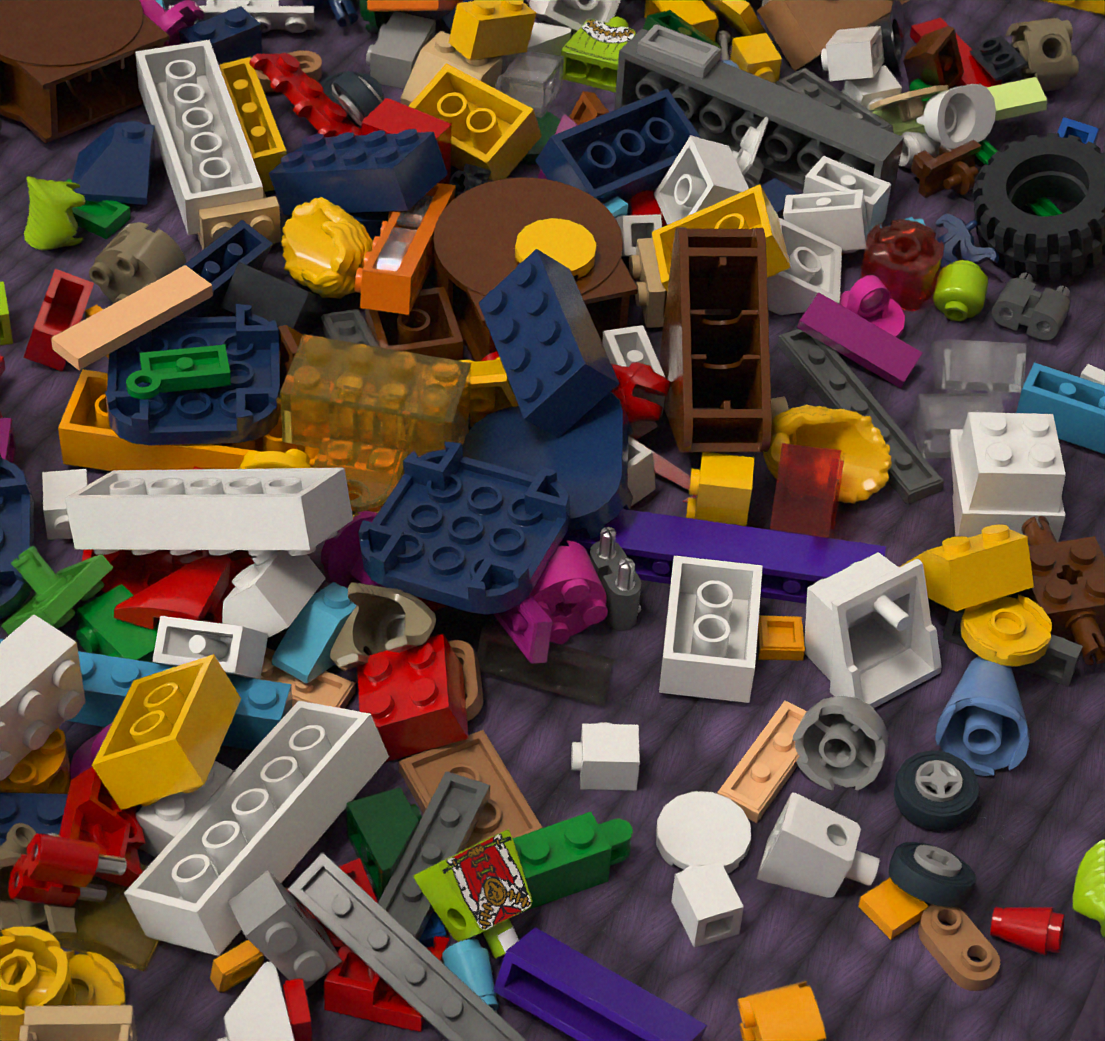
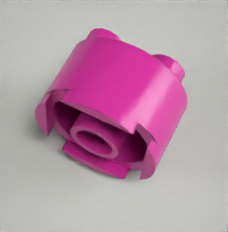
[530,541,608,647]

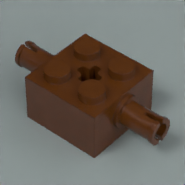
[365,287,463,406]
[1009,516,1105,665]

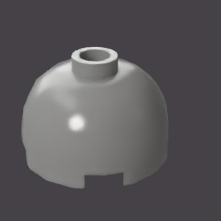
[793,696,889,790]

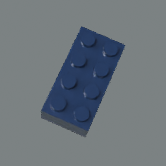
[535,89,701,204]
[269,129,448,215]
[479,249,619,438]

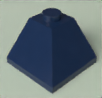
[72,121,155,205]

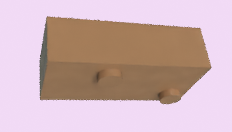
[757,0,909,71]

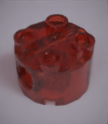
[860,219,944,311]

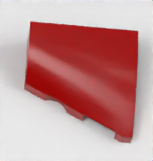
[114,556,231,630]
[59,767,145,887]
[324,936,450,1032]

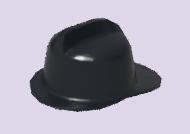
[867,0,904,75]

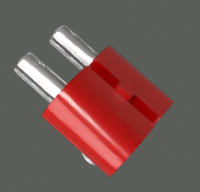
[8,833,127,908]

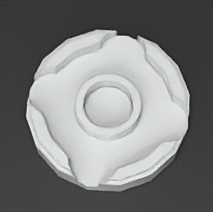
[656,791,751,874]

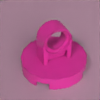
[139,0,205,47]
[840,275,905,339]

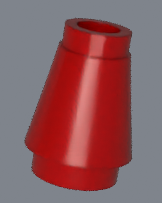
[990,907,1065,956]

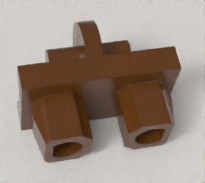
[911,140,981,198]

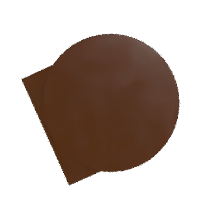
[0,0,170,143]
[433,178,638,362]

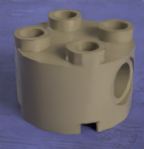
[1006,18,1079,92]
[89,222,186,304]

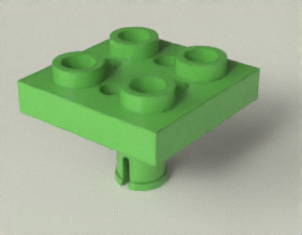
[1,546,113,635]

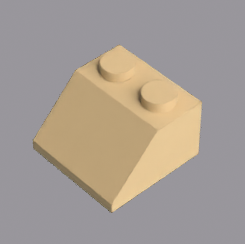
[401,31,503,106]

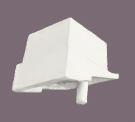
[949,412,1066,542]
[804,552,942,708]

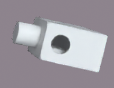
[757,792,880,898]

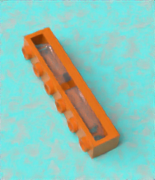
[355,183,456,315]

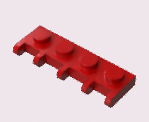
[249,53,362,137]

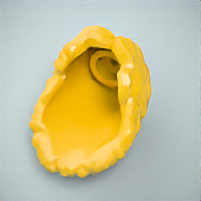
[281,196,373,299]
[763,404,892,504]

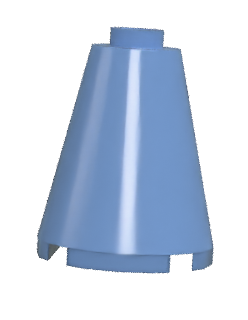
[935,656,1030,776]

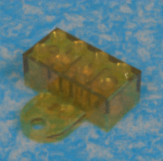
[280,334,471,517]

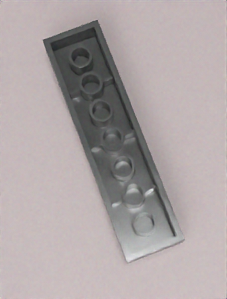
[615,29,904,202]

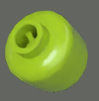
[933,260,989,321]

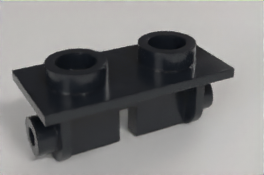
[970,35,1028,84]

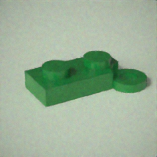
[126,344,231,399]

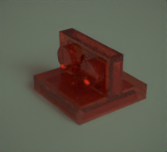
[770,443,845,538]

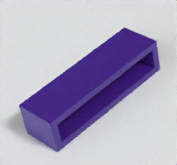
[493,927,707,1041]

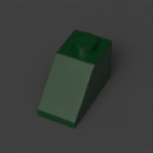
[347,787,422,899]

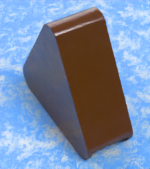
[659,227,772,452]

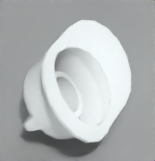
[916,84,996,149]

